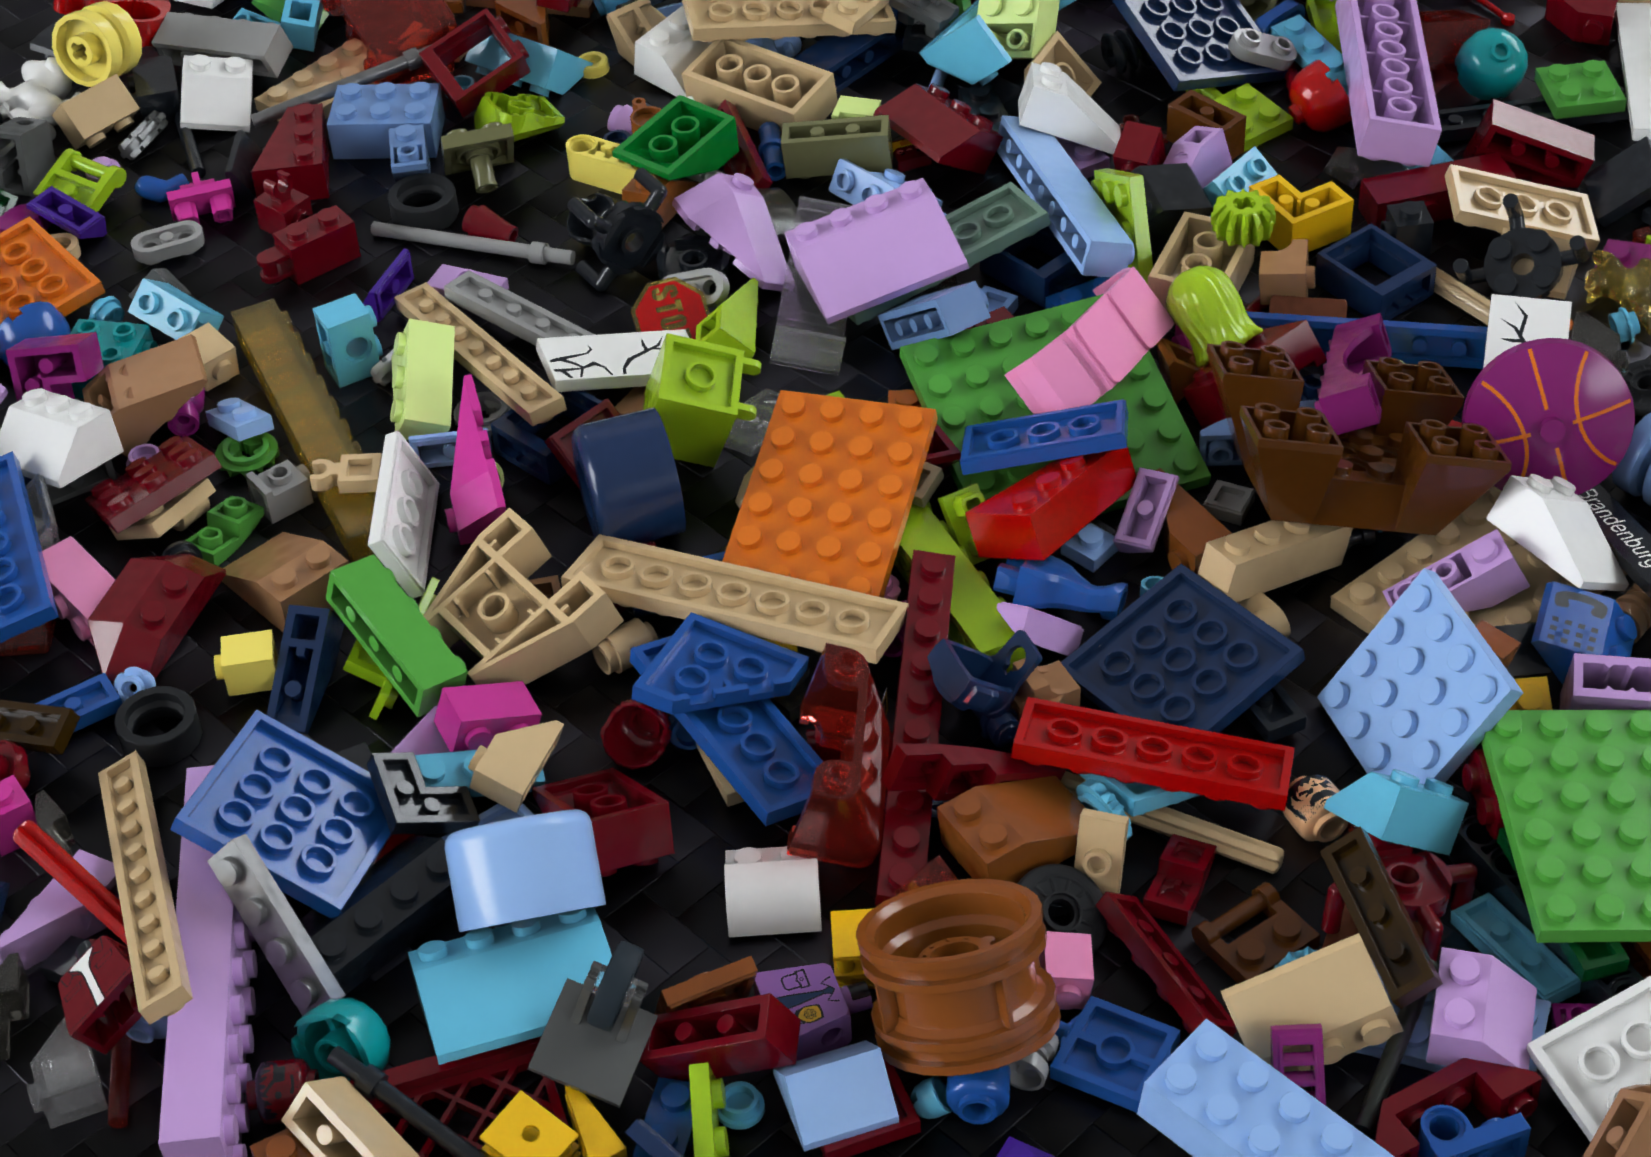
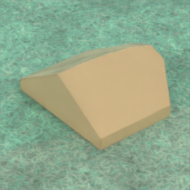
[606,0,667,66]

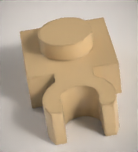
[309,453,382,494]

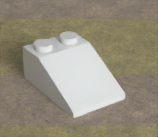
[1018,62,1121,154]
[1486,474,1629,591]

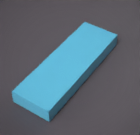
[1450,892,1581,1008]

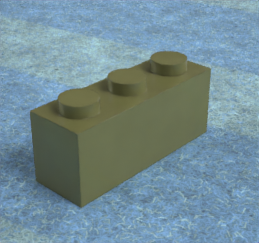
[781,115,893,179]

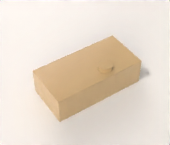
[682,39,838,137]

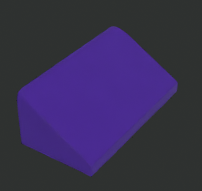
[26,186,107,239]
[363,249,414,322]

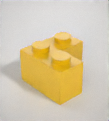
[1249,174,1354,252]

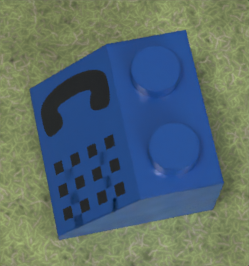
[1531,581,1637,685]

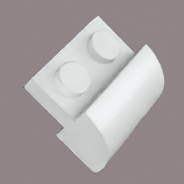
[724,844,822,937]

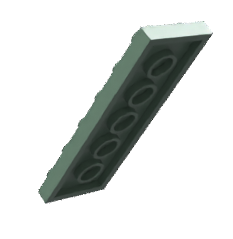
[849,182,1051,325]

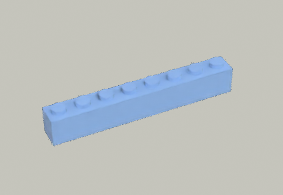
[997,115,1135,277]

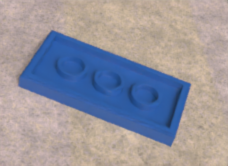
[960,399,1128,475]

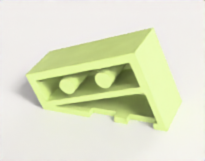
[390,318,455,440]

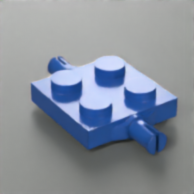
[1050,996,1181,1113]

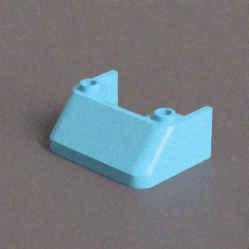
[919,0,1076,86]

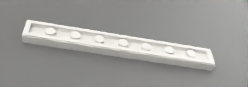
[1615,3,1651,141]

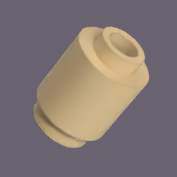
[592,618,658,675]

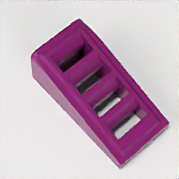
[1270,1023,1326,1106]

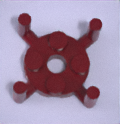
[1321,832,1478,962]

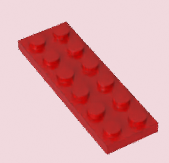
[1011,697,1295,811]

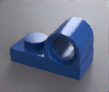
[1417,1104,1531,1157]

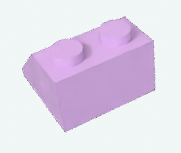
[1426,947,1537,1070]

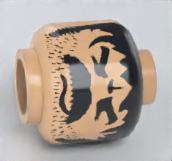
[1283,774,1348,842]

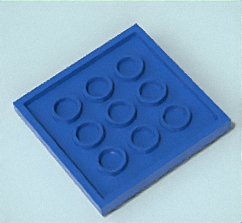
[170,710,391,919]

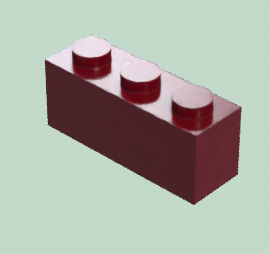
[639,993,801,1082]

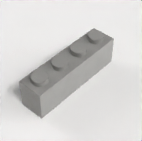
[151,12,294,78]

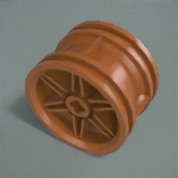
[856,879,1061,1076]

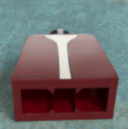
[58,935,142,1055]

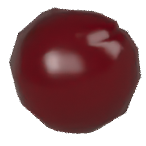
[600,699,672,770]

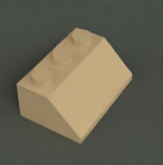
[1221,933,1403,1071]

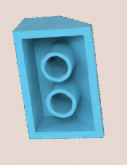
[465,33,593,97]

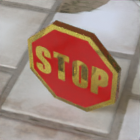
[631,277,710,339]

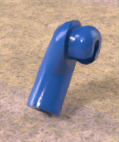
[134,173,189,203]

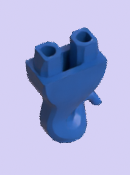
[993,555,1128,621]

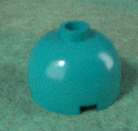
[1455,27,1528,100]
[291,998,391,1081]

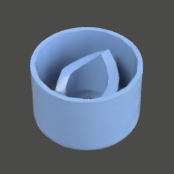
[444,809,606,932]

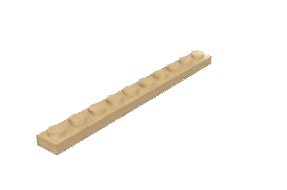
[98,750,193,1025]

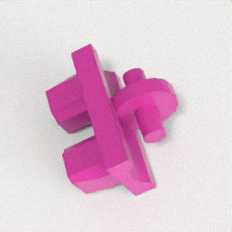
[166,171,236,224]

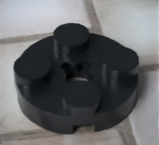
[657,235,731,294]

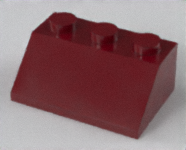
[873,83,1004,175]

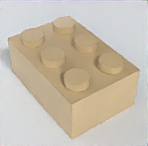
[1148,211,1255,315]

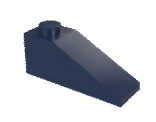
[267,605,344,734]

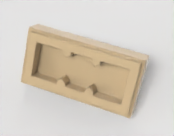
[1074,808,1129,894]

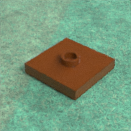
[655,956,758,1015]

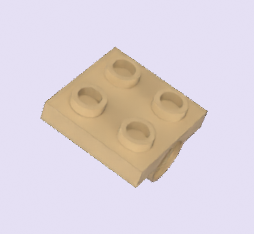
[109,478,216,540]

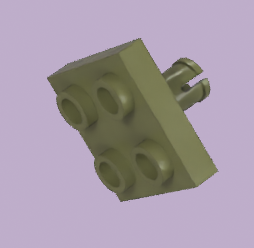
[441,122,514,193]

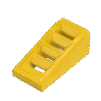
[565,1086,628,1157]

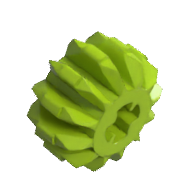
[1211,188,1276,248]

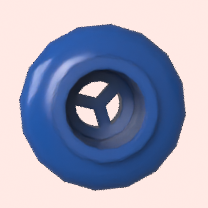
[946,1065,1011,1124]

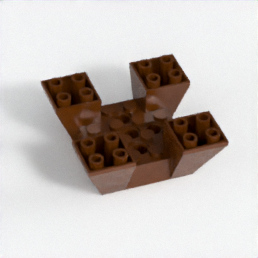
[1206,341,1512,536]

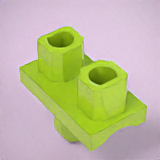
[938,483,989,565]

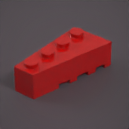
[965,446,1136,561]

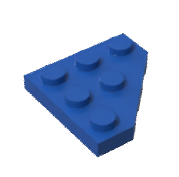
[631,612,809,715]

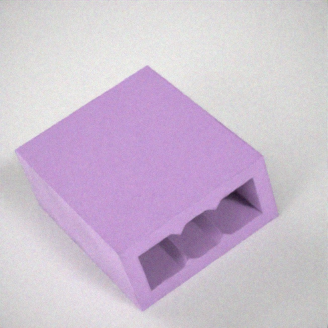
[1560,653,1651,710]

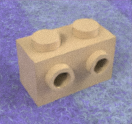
[52,74,140,150]

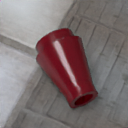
[462,205,519,242]

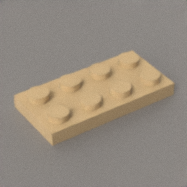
[254,38,402,121]
[1444,164,1600,252]

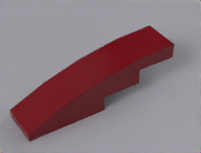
[880,744,1066,801]

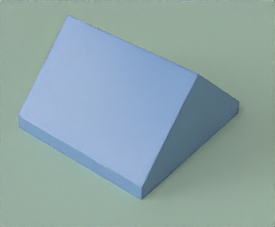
[773,1040,899,1152]

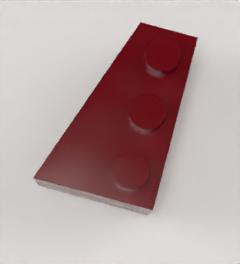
[1463,99,1595,188]
[251,103,329,200]
[1182,320,1327,430]

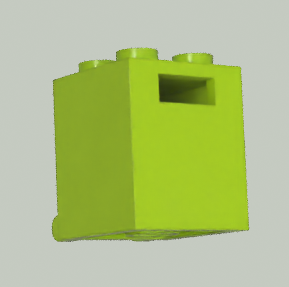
[643,333,762,467]

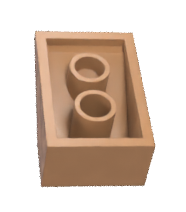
[222,532,349,632]

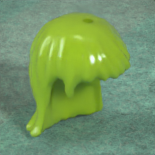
[1166,266,1263,367]

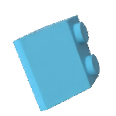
[1324,769,1469,855]

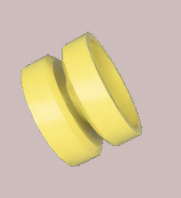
[52,1,142,87]

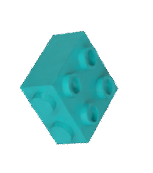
[70,319,158,398]

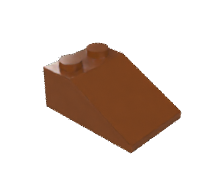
[936,776,1086,884]

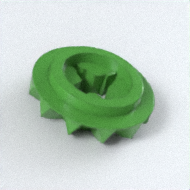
[215,432,280,478]

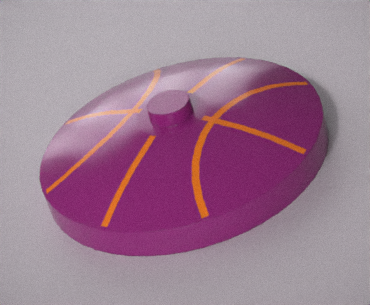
[1462,338,1635,495]

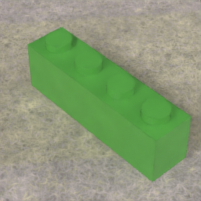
[325,554,468,717]

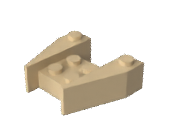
[423,507,624,685]

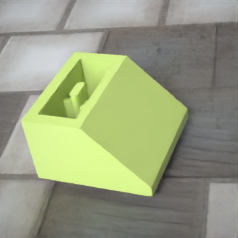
[977,0,1060,59]

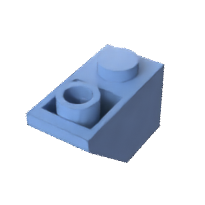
[388,124,431,182]

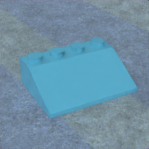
[408,907,628,1065]

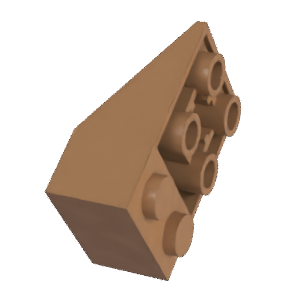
[82,334,208,457]

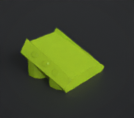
[474,92,565,142]

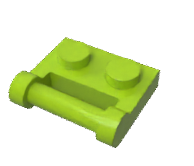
[33,148,127,212]

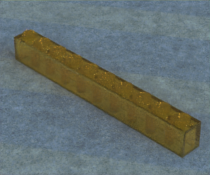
[231,298,379,562]

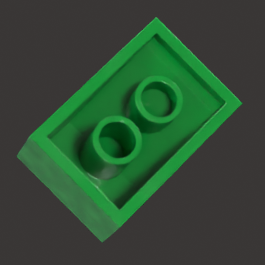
[612,94,739,180]

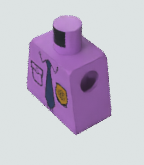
[753,963,873,1061]

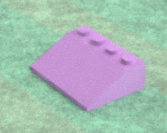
[784,178,969,325]

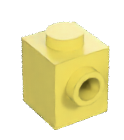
[214,629,279,696]

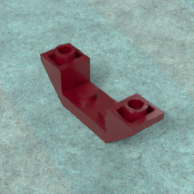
[1375,1058,1542,1157]

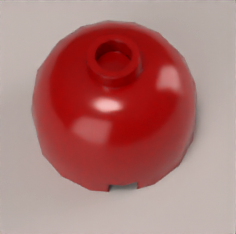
[1288,60,1352,133]

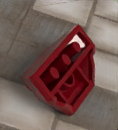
[87,554,226,692]

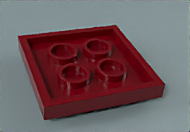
[85,435,222,534]

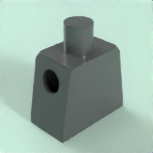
[0,117,56,196]

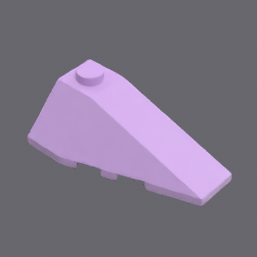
[672,173,795,293]

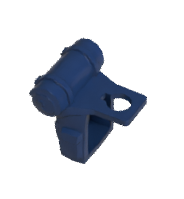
[927,630,1042,748]

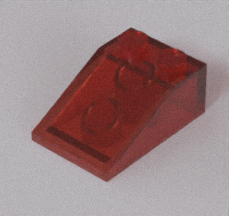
[1419,9,1490,70]

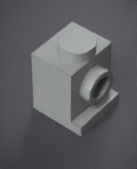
[245,459,314,524]

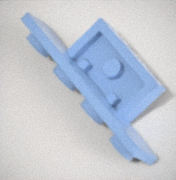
[829,159,947,215]

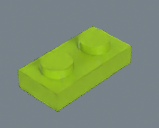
[689,1062,729,1157]

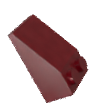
[532,768,674,877]

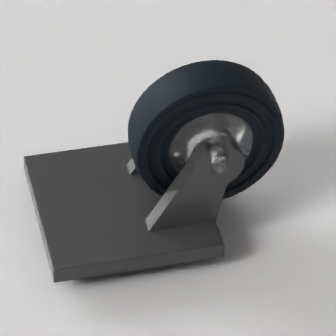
[528,941,658,1108]

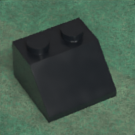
[1130,163,1213,256]

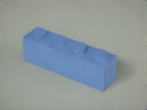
[877,281,991,350]

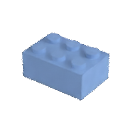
[327,82,445,159]

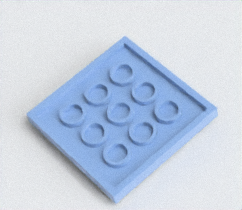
[1317,568,1524,784]

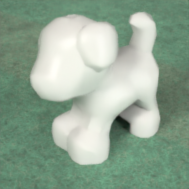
[0,57,81,126]

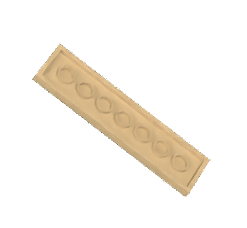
[561,534,909,664]

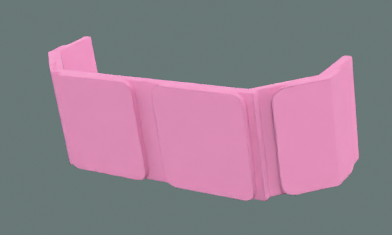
[1005,266,1175,414]

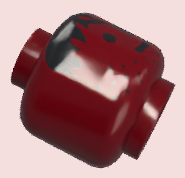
[246,1058,320,1125]

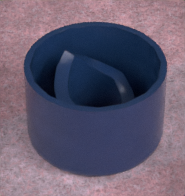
[572,407,686,543]

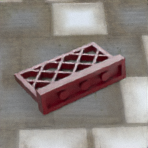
[349,1036,569,1157]

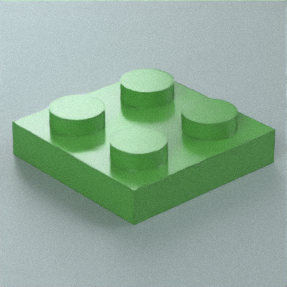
[1534,60,1627,119]

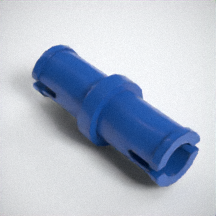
[758,122,786,181]

